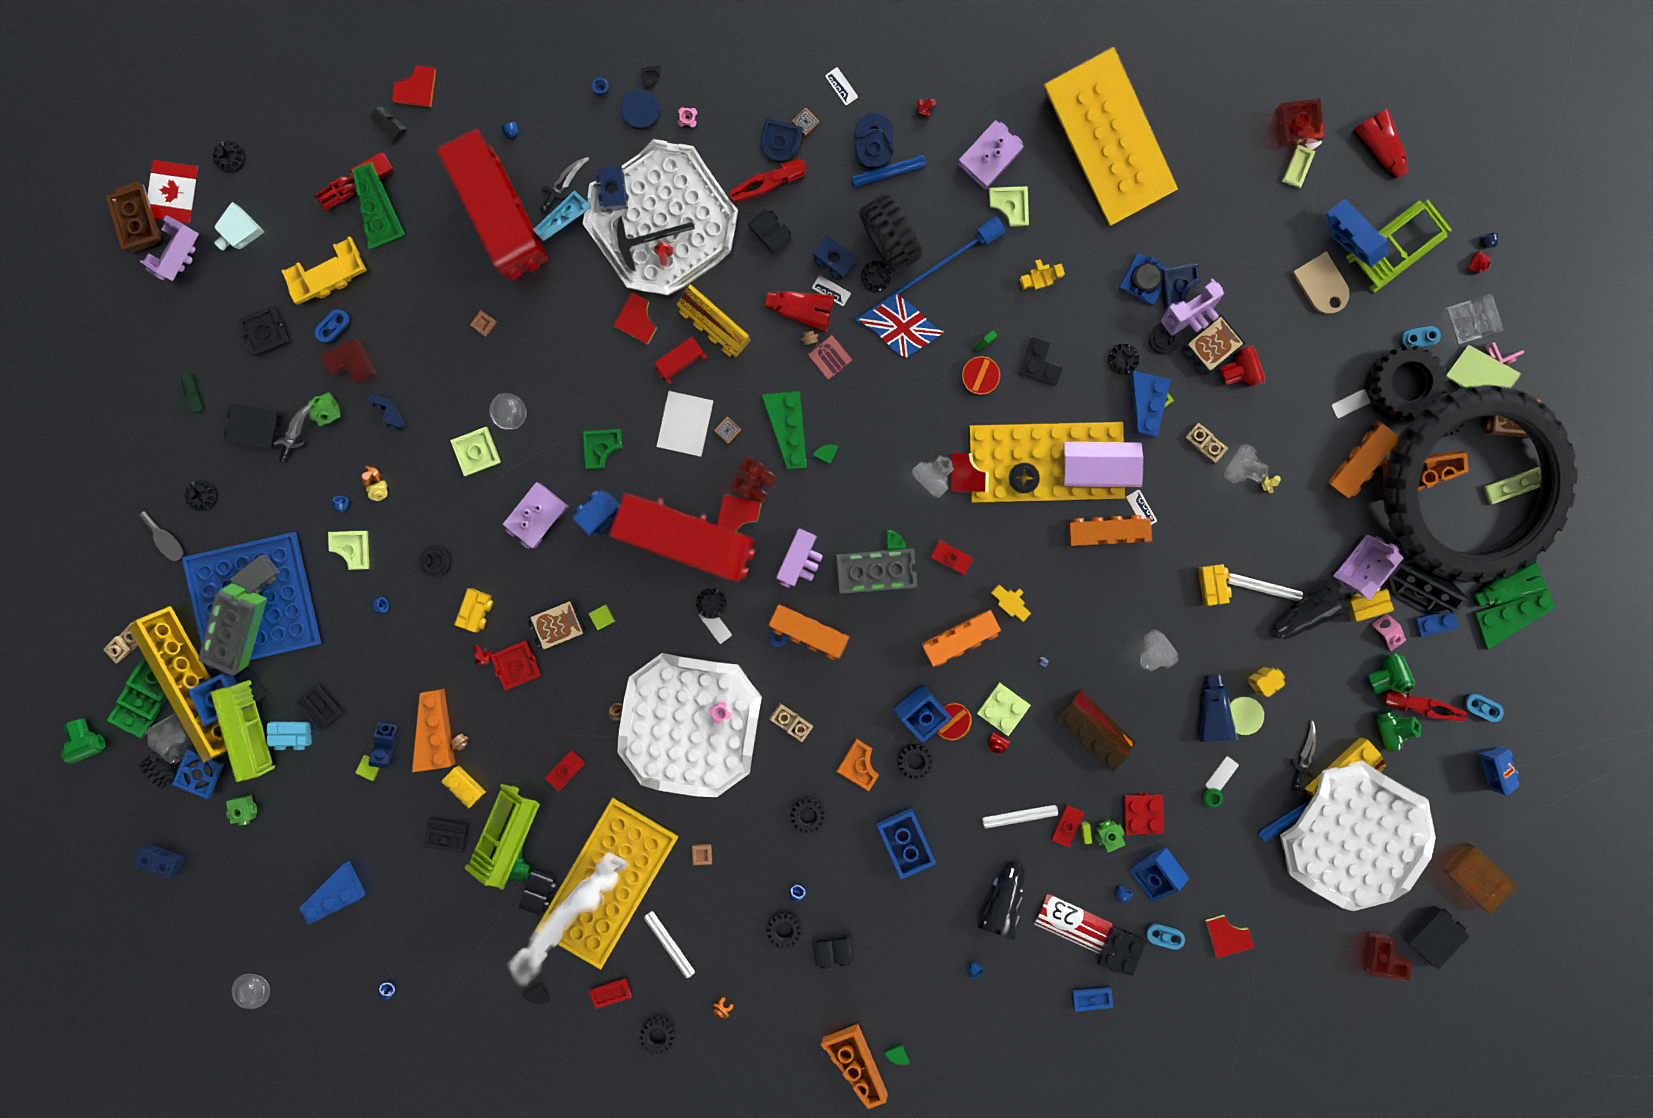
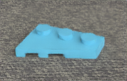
[533,190,591,241]

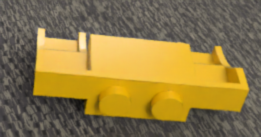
[282,236,367,305]

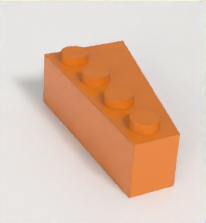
[1328,419,1399,498]
[1382,450,1468,491]
[1067,515,1152,546]
[769,604,850,660]
[921,610,1001,667]
[412,689,455,772]
[820,1024,888,1109]

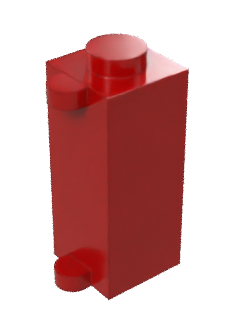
[655,336,707,384]

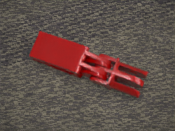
[314,152,394,211]
[729,158,806,205]
[1381,689,1467,722]

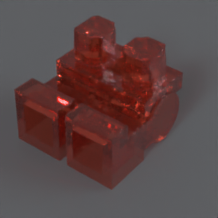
[729,456,777,503]

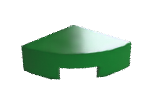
[973,330,997,353]
[813,445,839,464]
[887,530,906,549]
[885,1044,910,1065]

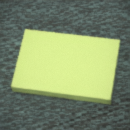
[1446,345,1521,388]

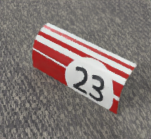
[1034,894,1113,954]

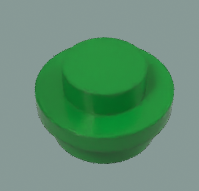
[1203,788,1223,807]

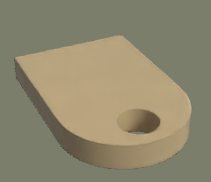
[1292,251,1349,314]

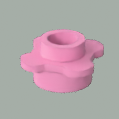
[678,107,697,127]
[709,701,731,724]

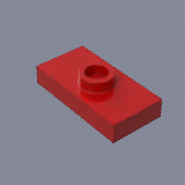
[931,540,973,575]
[545,750,585,791]
[1051,804,1085,848]
[589,978,632,1009]

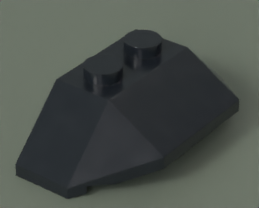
[1388,561,1468,614]

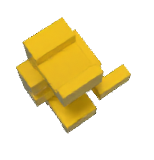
[1019,259,1065,290]
[991,584,1031,622]

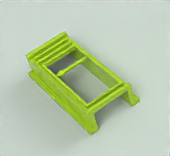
[1346,200,1451,293]
[211,680,275,782]
[465,784,540,889]

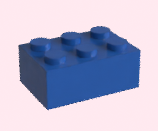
[573,491,621,535]
[877,807,936,879]

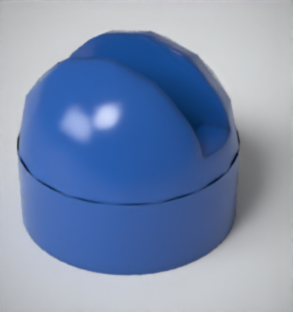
[592,78,609,94]
[501,122,518,138]
[332,496,349,512]
[371,597,389,613]
[789,885,806,902]
[1116,886,1133,903]
[967,962,984,979]
[379,982,395,1000]

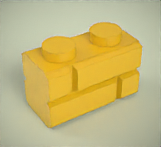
[1198,564,1232,606]
[454,588,493,633]
[1345,588,1394,622]
[1247,667,1285,697]
[441,766,486,808]

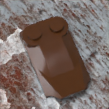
[106,182,162,252]

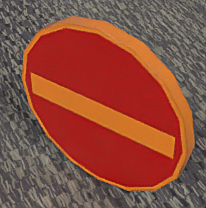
[962,356,1000,395]
[937,703,972,741]

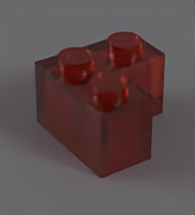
[319,338,377,383]
[1364,932,1412,981]

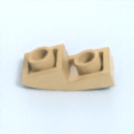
[1186,423,1228,464]
[103,622,138,664]
[769,703,813,742]

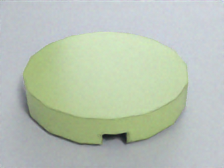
[1230,697,1264,735]

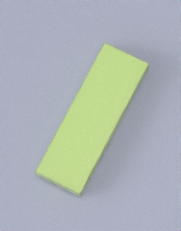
[1483,467,1541,505]

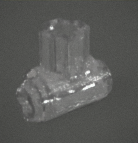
[1223,443,1269,484]
[911,456,954,499]
[1140,629,1179,671]

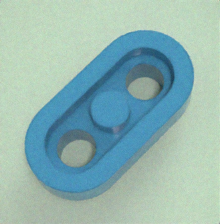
[1400,326,1441,347]
[1464,694,1504,722]
[1146,924,1185,950]

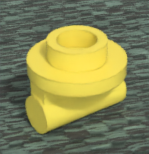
[1261,475,1281,493]
[366,480,388,501]

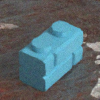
[267,722,312,750]

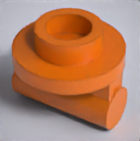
[362,466,380,487]

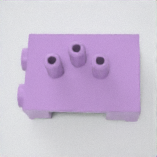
[958,120,1024,190]
[140,215,199,281]
[1161,278,1224,336]
[503,482,569,549]
[777,529,823,588]
[1334,534,1403,600]

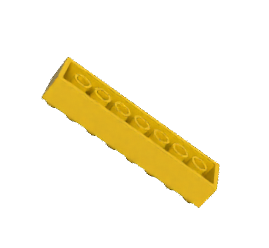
[129,606,227,762]

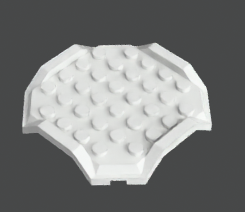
[583,139,738,295]
[617,653,762,797]
[1280,761,1436,911]
[509,852,628,985]

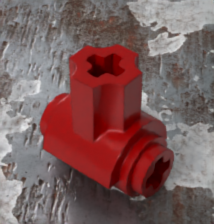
[1220,346,1265,387]

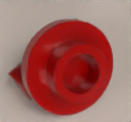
[916,99,937,117]
[654,242,673,266]
[1467,251,1491,273]
[473,646,492,666]
[988,732,1010,754]

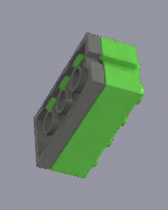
[837,548,917,593]
[198,583,267,676]

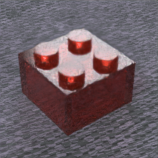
[1276,98,1325,147]

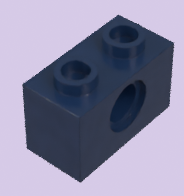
[596,166,628,211]
[813,235,858,279]
[134,844,185,879]

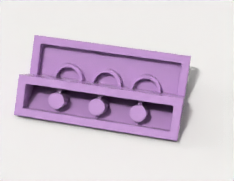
[1063,442,1143,487]

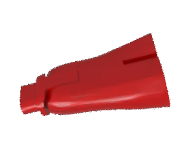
[1354,108,1409,179]
[765,291,834,332]

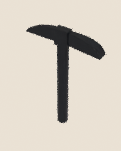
[617,216,695,272]

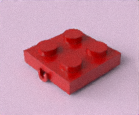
[490,640,541,690]
[1123,793,1163,836]

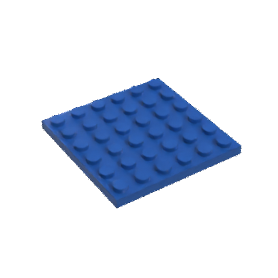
[182,532,322,670]

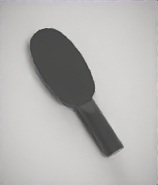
[139,511,183,561]

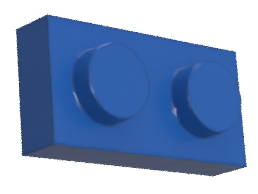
[1415,613,1459,637]
[1072,987,1113,1012]

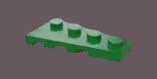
[352,162,405,249]
[762,391,807,470]
[1474,589,1555,650]

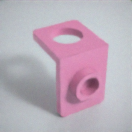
[1485,342,1524,365]
[1372,614,1406,651]

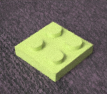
[450,427,501,476]
[977,683,1031,736]

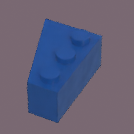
[1327,199,1389,267]
[1129,371,1171,438]
[300,861,366,925]

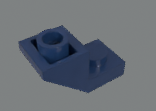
[368,393,406,430]
[368,722,398,769]

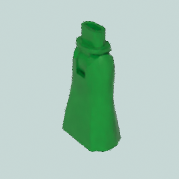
[1474,561,1548,607]

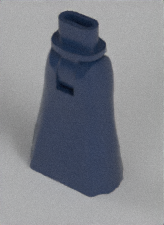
[1199,675,1238,742]

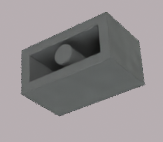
[230,555,281,595]

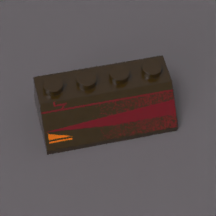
[1054,689,1136,772]

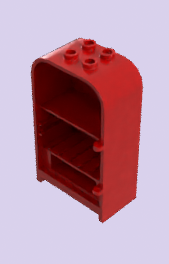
[437,129,548,281]
[610,493,755,581]

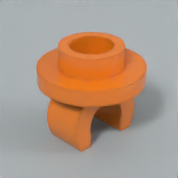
[712,997,733,1019]

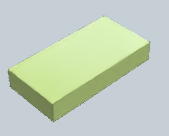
[1282,145,1315,188]

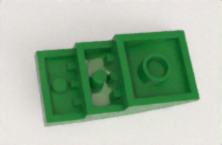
[106,656,167,739]

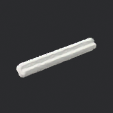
[1227,574,1303,601]
[982,805,1058,828]
[644,912,695,978]

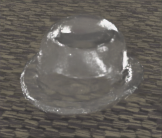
[489,393,526,430]
[232,974,270,1009]

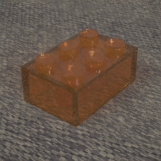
[1441,843,1518,915]

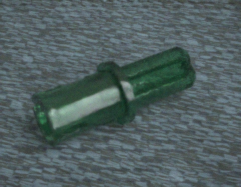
[180,373,202,412]

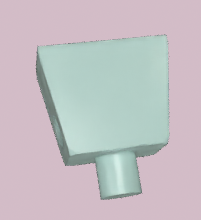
[214,202,264,251]

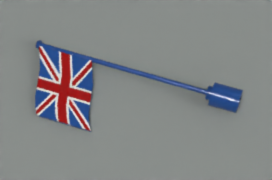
[854,216,1006,358]

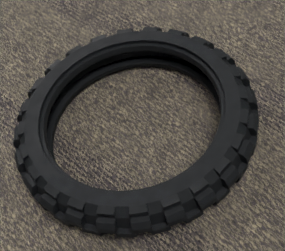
[1383,385,1577,583]

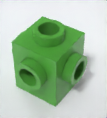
[308,392,341,426]
[226,795,257,826]
[1095,820,1126,853]

